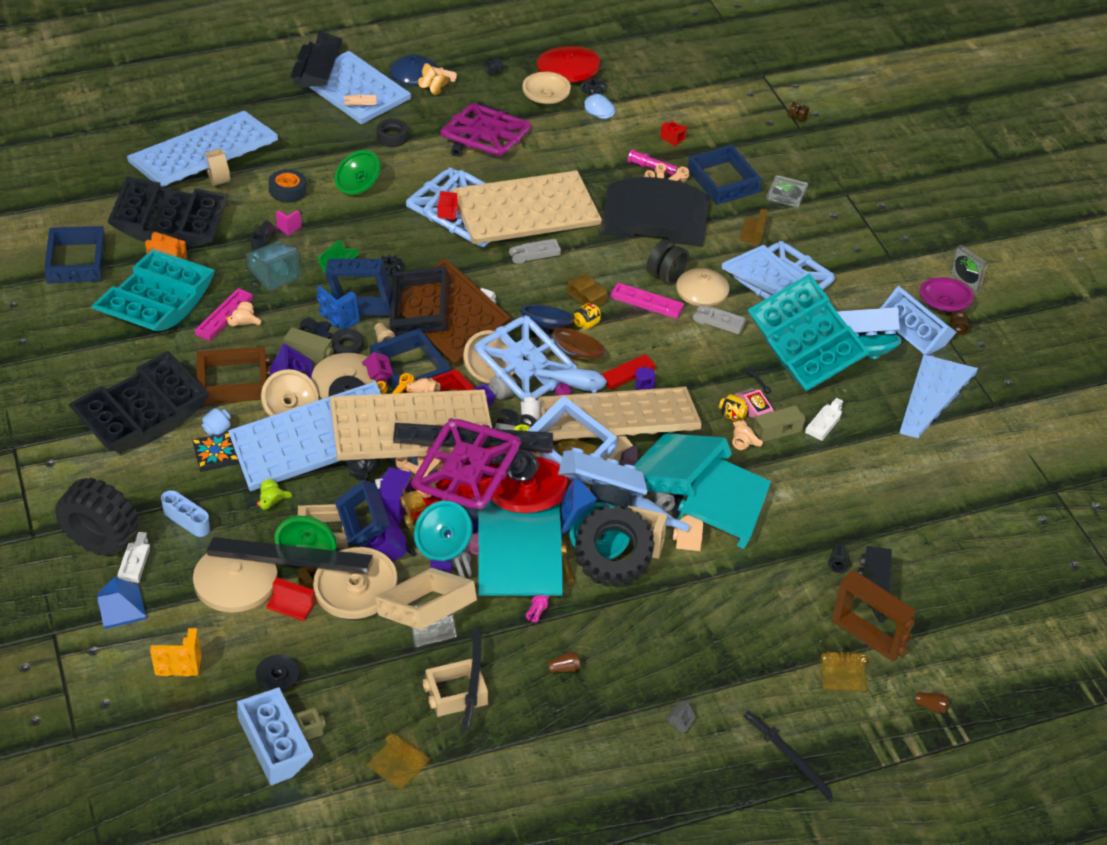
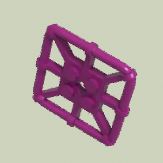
[440,103,532,156]
[411,418,521,510]

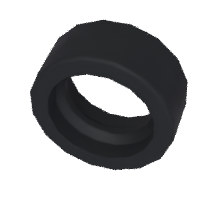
[376,119,408,148]

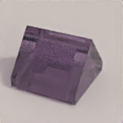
[621,446,637,466]

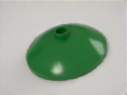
[334,150,381,195]
[275,516,336,551]

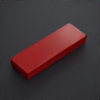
[601,354,656,390]

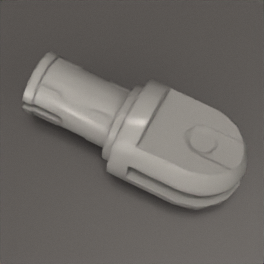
[450,551,472,578]

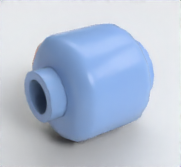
[201,408,231,436]

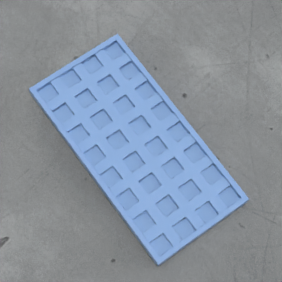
[228,381,381,491]

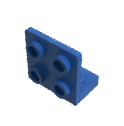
[317,286,360,330]

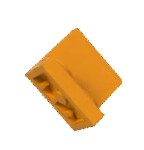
[150,628,202,677]

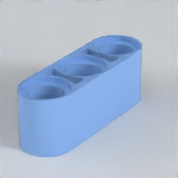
[161,490,210,537]

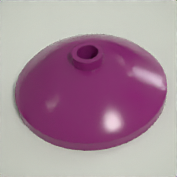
[919,277,974,312]

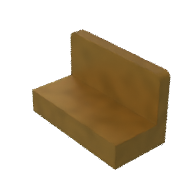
[740,209,768,245]

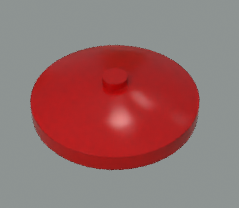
[537,46,600,82]
[491,457,568,513]

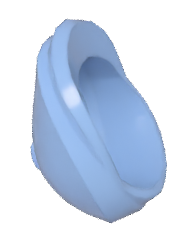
[584,94,616,119]

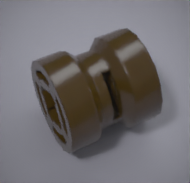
[788,102,809,122]
[950,310,970,335]

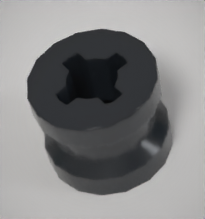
[484,57,504,76]

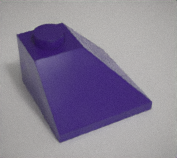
[270,343,313,379]
[360,512,406,563]

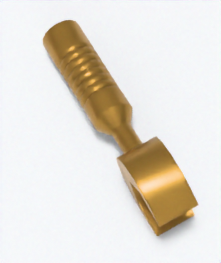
[561,540,575,584]

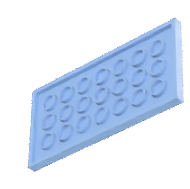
[127,111,278,187]

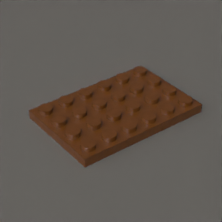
[401,258,512,367]

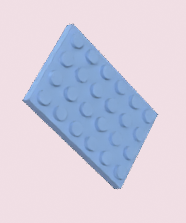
[310,51,411,124]

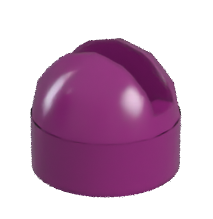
[555,383,572,396]

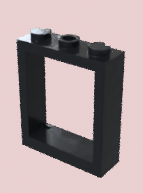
[389,266,450,336]

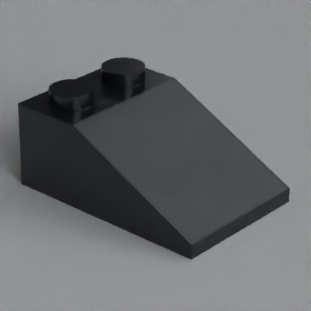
[857,546,892,623]

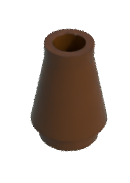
[548,651,580,673]
[915,692,949,714]

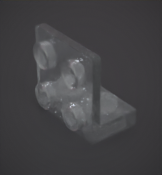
[411,605,457,647]

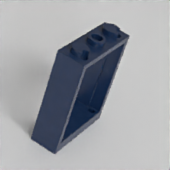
[688,145,762,205]
[44,226,106,283]
[325,259,392,316]
[370,328,451,391]

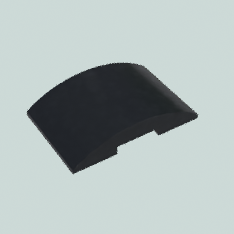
[108,177,229,247]
[600,177,710,247]
[69,351,209,451]

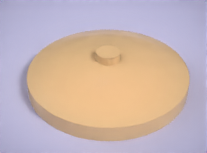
[311,353,387,400]
[313,547,398,619]
[193,554,277,613]

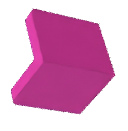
[276,210,302,235]

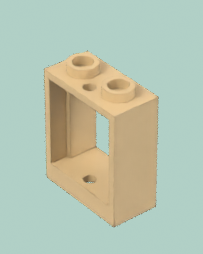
[298,504,348,548]
[422,659,488,717]

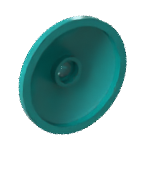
[858,333,901,359]
[414,501,473,561]
[569,503,630,560]

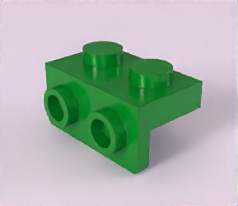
[317,240,360,273]

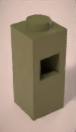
[283,327,334,363]
[753,406,805,442]

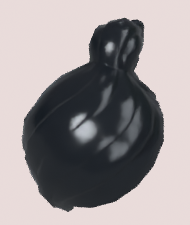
[491,449,539,481]
[345,458,380,481]

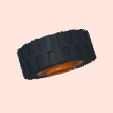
[269,169,307,202]
[590,484,633,510]

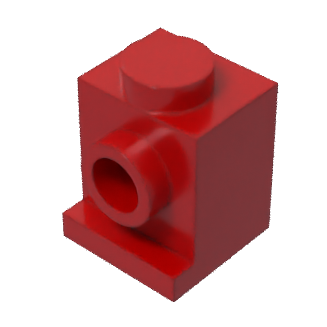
[660,121,687,146]

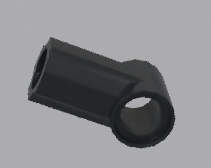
[250,221,276,254]

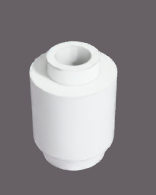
[521,397,541,424]

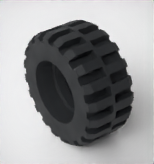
[55,478,138,556]
[575,504,655,587]

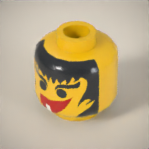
[574,303,601,330]
[719,394,748,421]

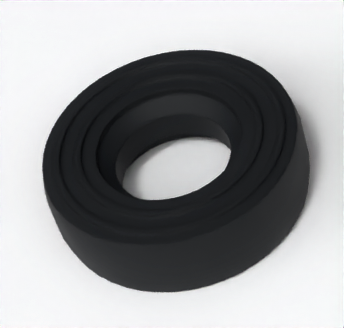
[331,329,364,354]

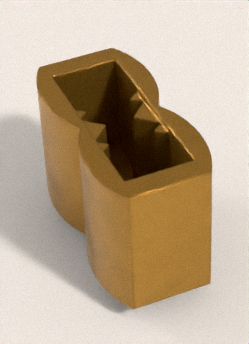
[567,274,607,307]

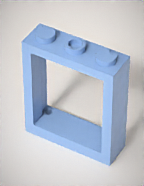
[528,396,617,481]

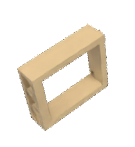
[375,568,477,630]

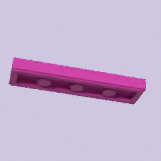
[611,283,684,319]
[195,288,253,341]

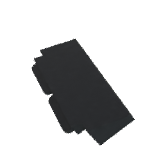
[290,31,343,88]

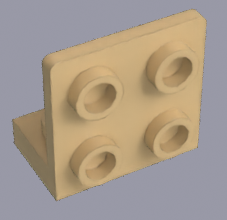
[628,506,667,559]

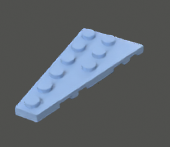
[722,245,801,295]
[900,355,978,438]

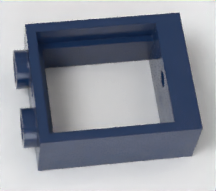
[335,480,391,546]

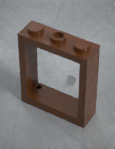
[197,347,270,404]
[832,570,916,662]

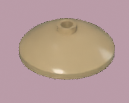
[522,72,571,104]
[676,268,729,307]
[463,330,514,384]
[261,370,319,417]

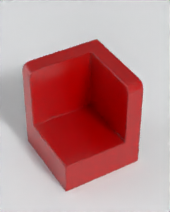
[437,191,458,220]

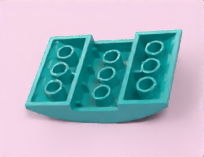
[92,249,215,331]
[748,273,870,391]
[478,500,562,596]

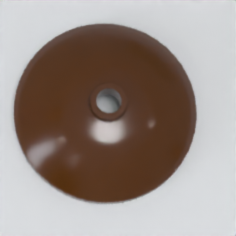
[552,327,605,360]

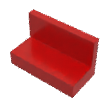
[266,577,315,621]

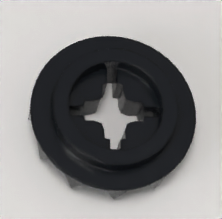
[580,77,606,95]
[381,255,404,276]

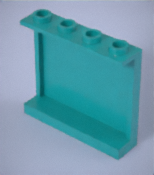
[634,433,732,496]
[678,457,771,549]

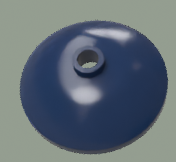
[390,54,437,86]
[520,305,574,332]

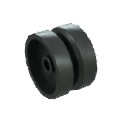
[646,239,689,285]

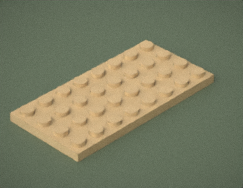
[451,171,602,244]
[537,387,701,441]
[330,390,492,460]

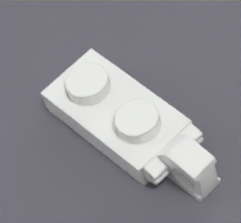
[805,398,843,441]
[118,532,150,583]

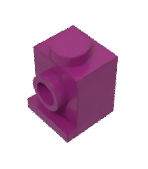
[362,352,393,383]

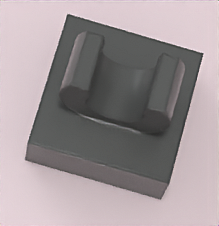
[666,701,696,733]

